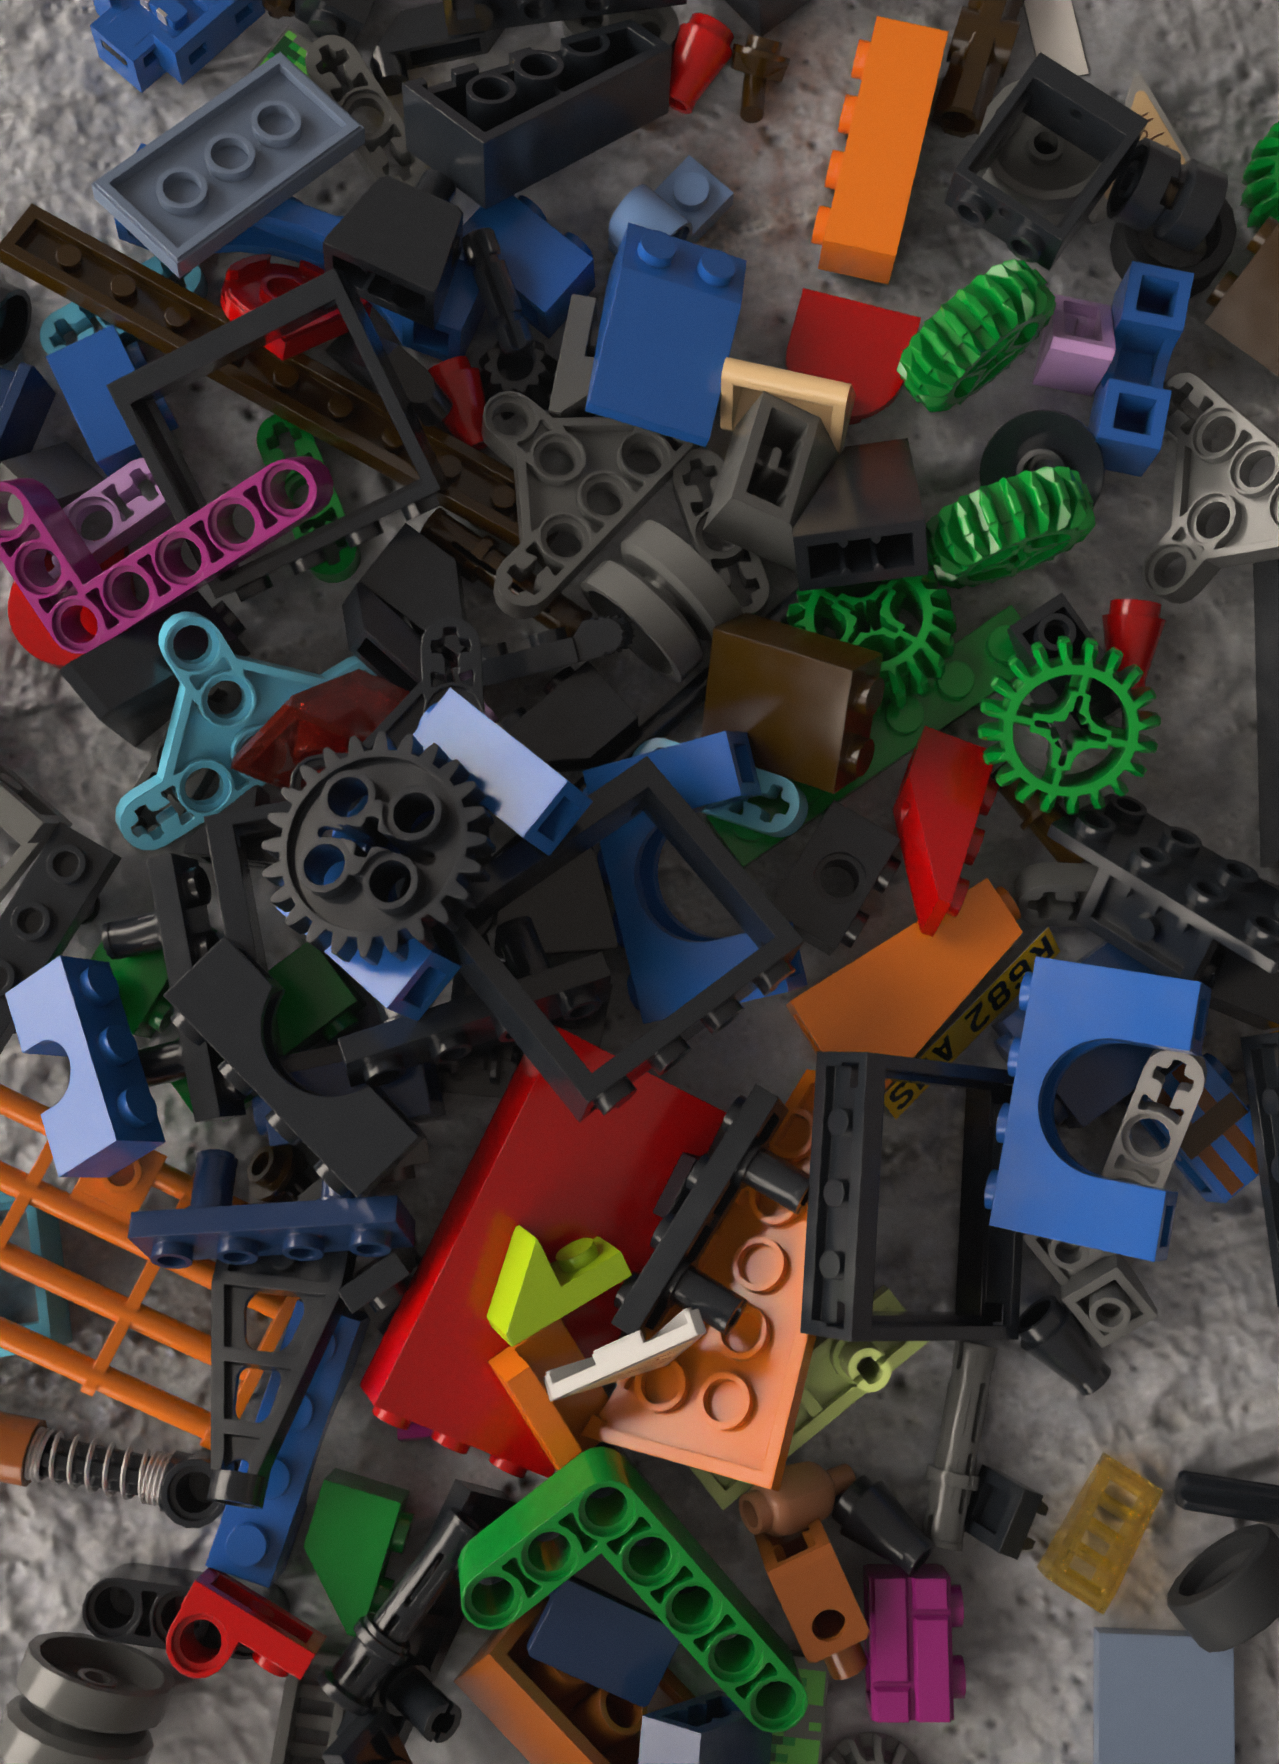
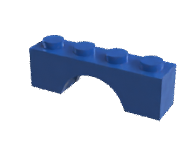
[205,1299,371,1588]

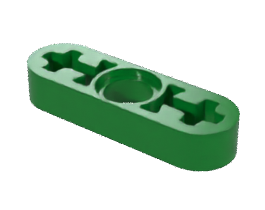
[256,414,361,583]

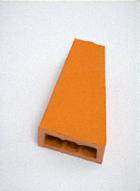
[785,878,1023,1090]

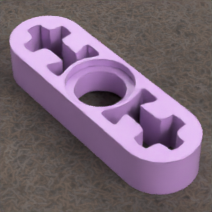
[47,458,172,580]

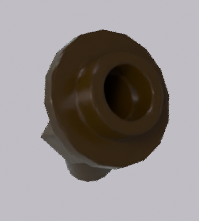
[731,34,790,123]
[247,1144,313,1203]

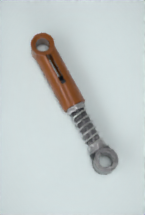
[0,1411,239,1528]

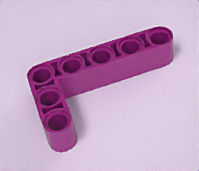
[0,456,334,654]

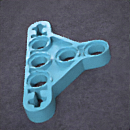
[115,611,395,850]

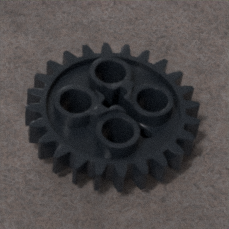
[261,731,496,965]

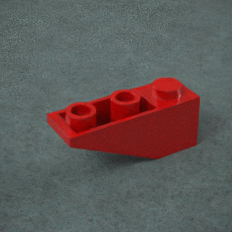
[892,726,999,937]

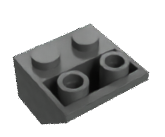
[703,391,840,572]

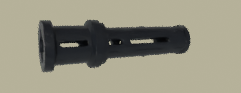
[317,1507,483,1717]

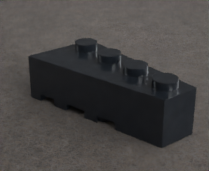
[402,19,672,210]

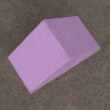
[1032,294,1116,396]

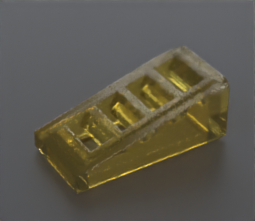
[1037,1452,1164,1615]

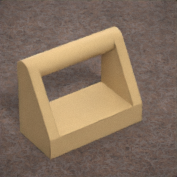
[720,357,856,455]

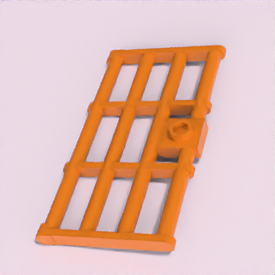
[0,1084,300,1450]

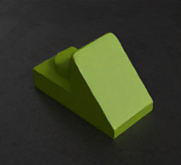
[486,1225,632,1347]

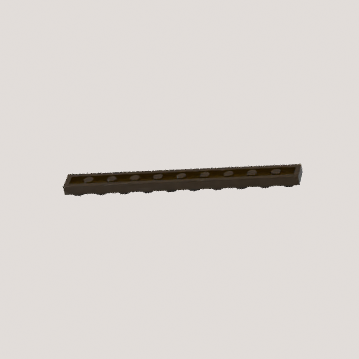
[0,203,559,548]

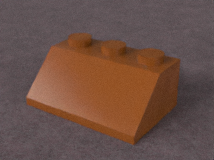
[453,1596,696,1764]

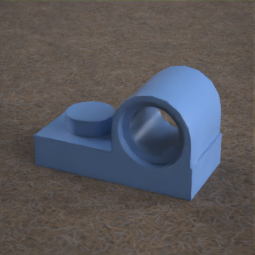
[608,155,734,256]

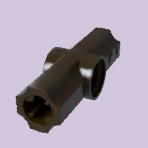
[932,0,1024,138]

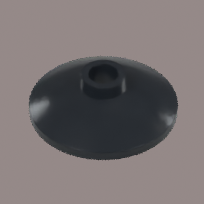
[979,409,1105,507]

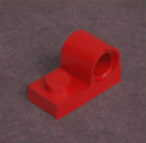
[166,1568,328,1680]

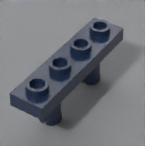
[128,1149,416,1269]

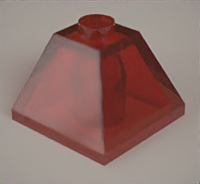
[231,669,410,789]

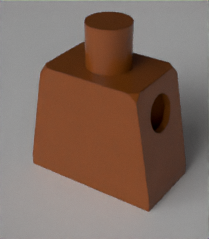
[754,1517,871,1680]

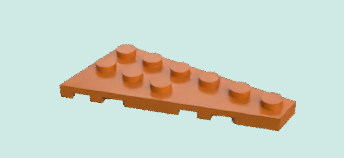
[580,1069,816,1492]

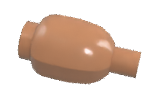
[739,1461,856,1537]

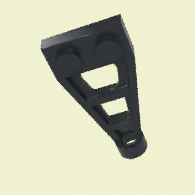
[207,1251,357,1509]

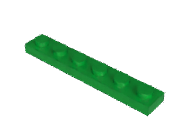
[706,605,1022,869]

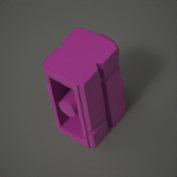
[863,1564,966,1723]

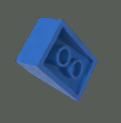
[585,223,747,447]

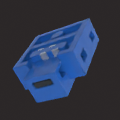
[90,0,265,93]

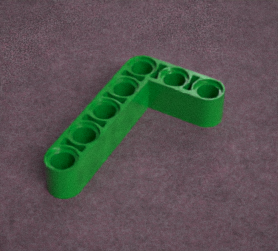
[458,1446,808,1733]

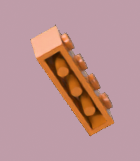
[811,16,949,284]

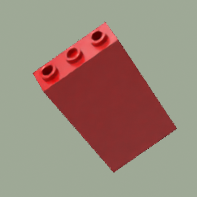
[359,1025,727,1478]

